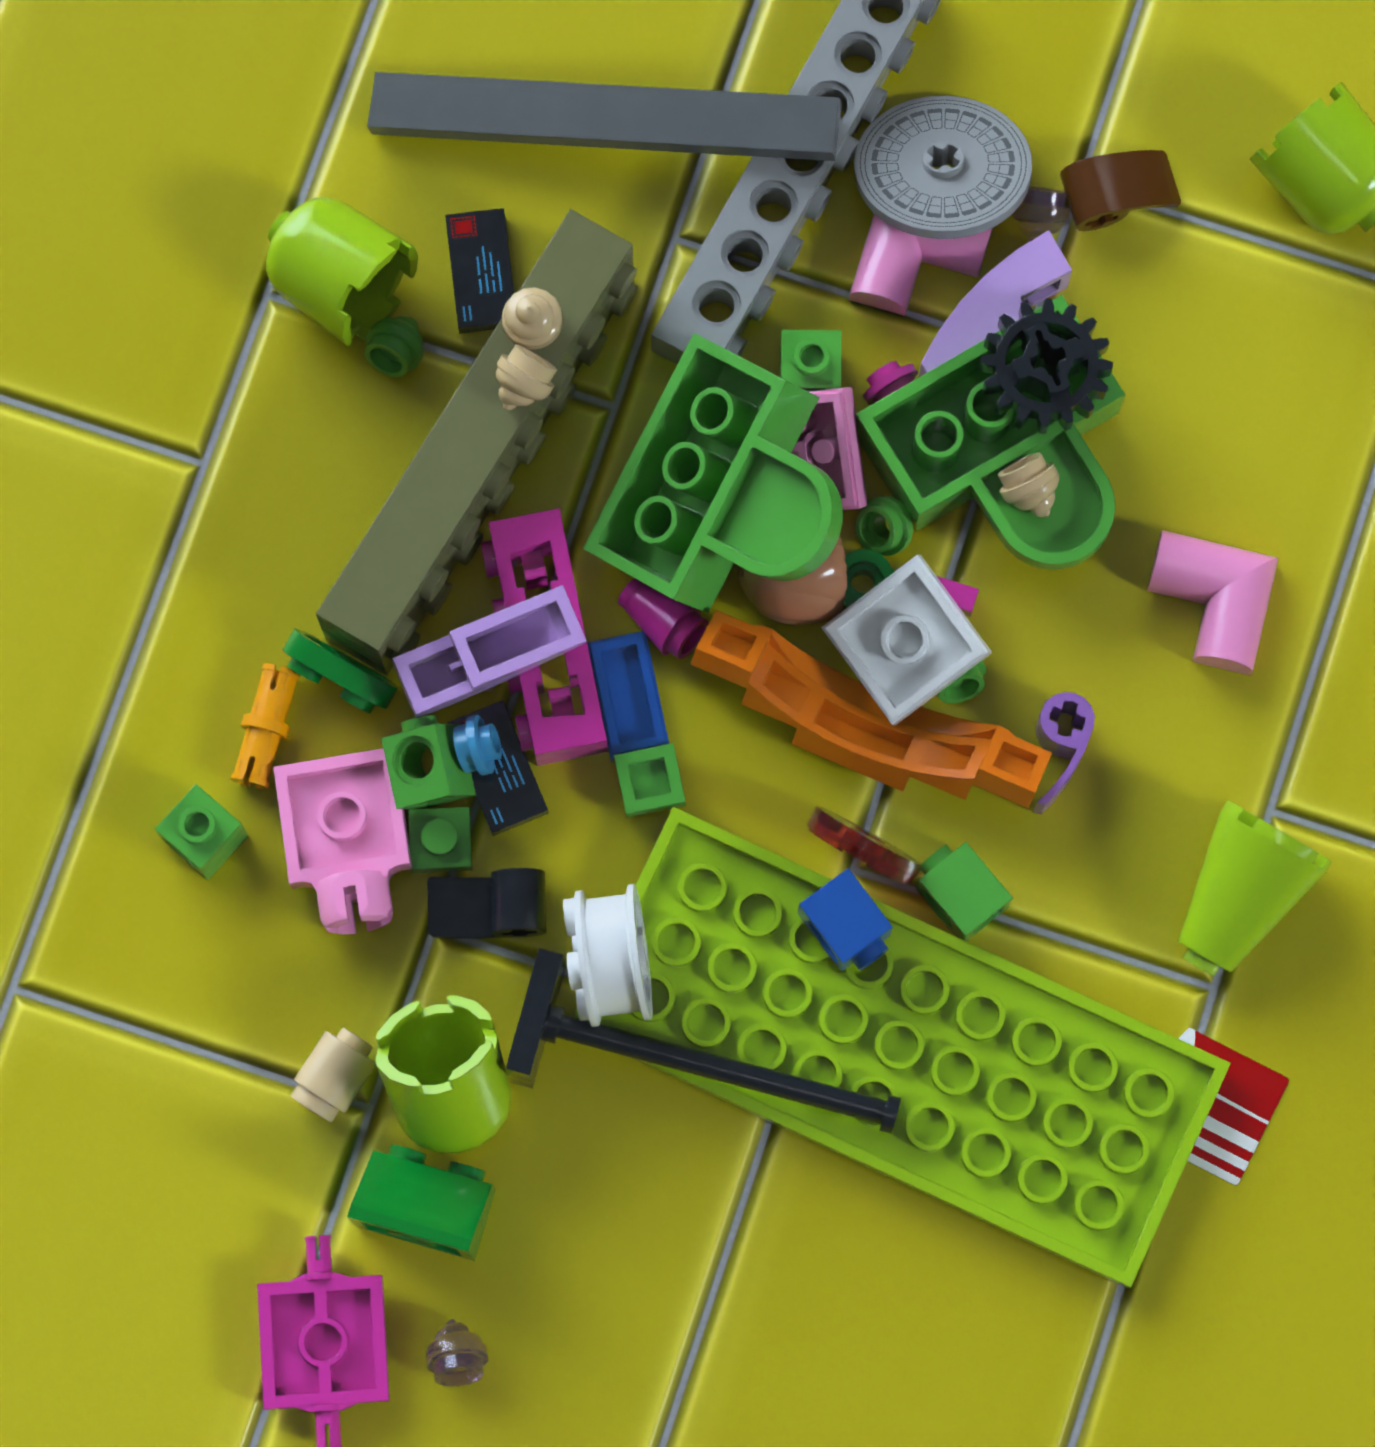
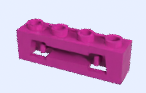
[480,508,608,766]

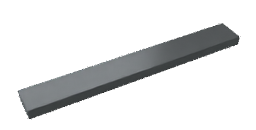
[367,72,841,161]

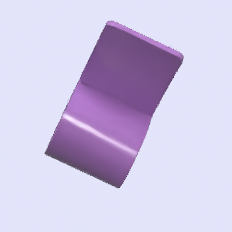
[1033,692,1095,814]

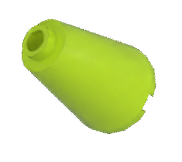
[1178,800,1332,976]

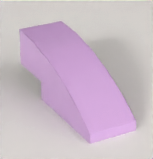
[918,230,1072,378]
[392,585,587,718]

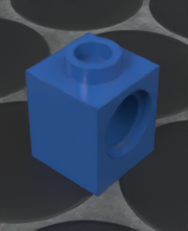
[797,868,893,972]

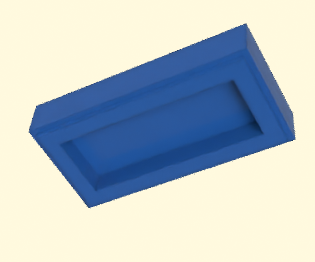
[587,631,669,762]

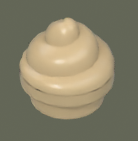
[502,287,563,350]
[496,344,557,410]
[998,452,1059,518]

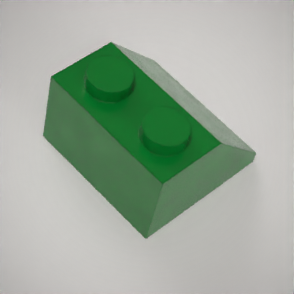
[347,1144,495,1261]

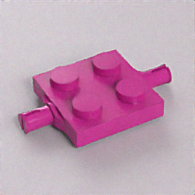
[257,1235,390,1447]

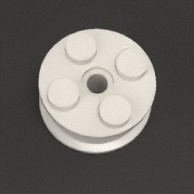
[563,884,653,1027]

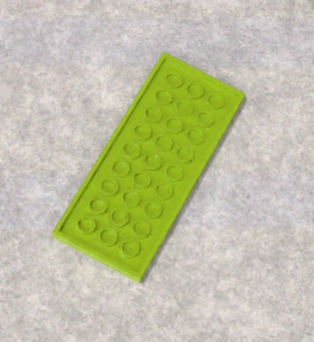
[574,807,1231,1289]

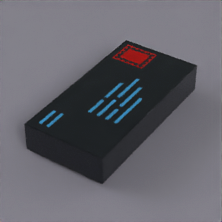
[445,208,514,334]
[447,700,549,836]

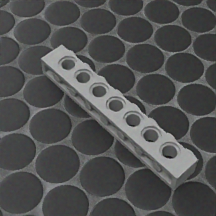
[651,0,941,364]

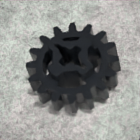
[979,299,1113,434]

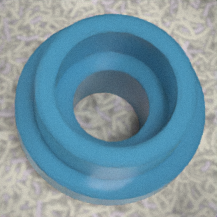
[453,714,502,776]

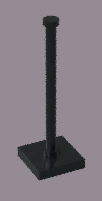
[506,948,901,1134]

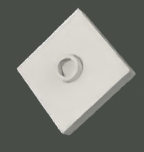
[821,555,992,725]

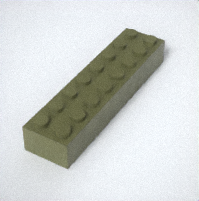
[316,209,638,676]

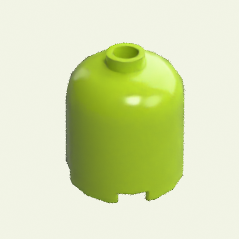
[1249,82,1375,235]
[266,197,418,346]
[376,995,511,1154]

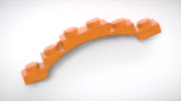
[690,610,1052,809]

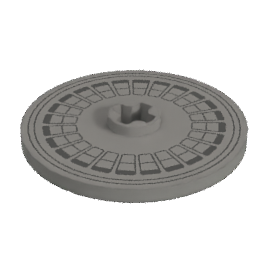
[854,96,1032,239]

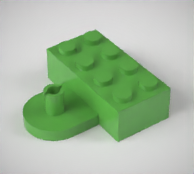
[856,295,1126,570]
[583,333,843,613]

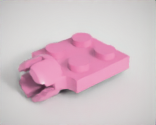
[273,748,413,934]

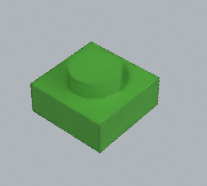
[614,743,686,818]
[408,807,473,873]

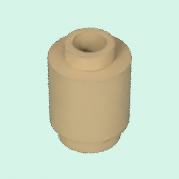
[290,1027,377,1123]

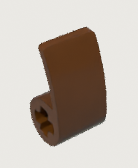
[1060,150,1181,231]

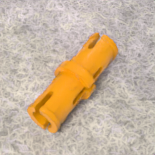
[230,663,300,790]

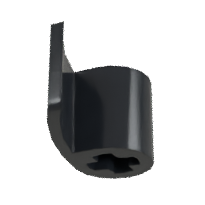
[427,868,547,939]

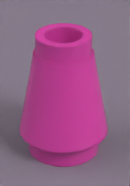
[618,578,709,659]

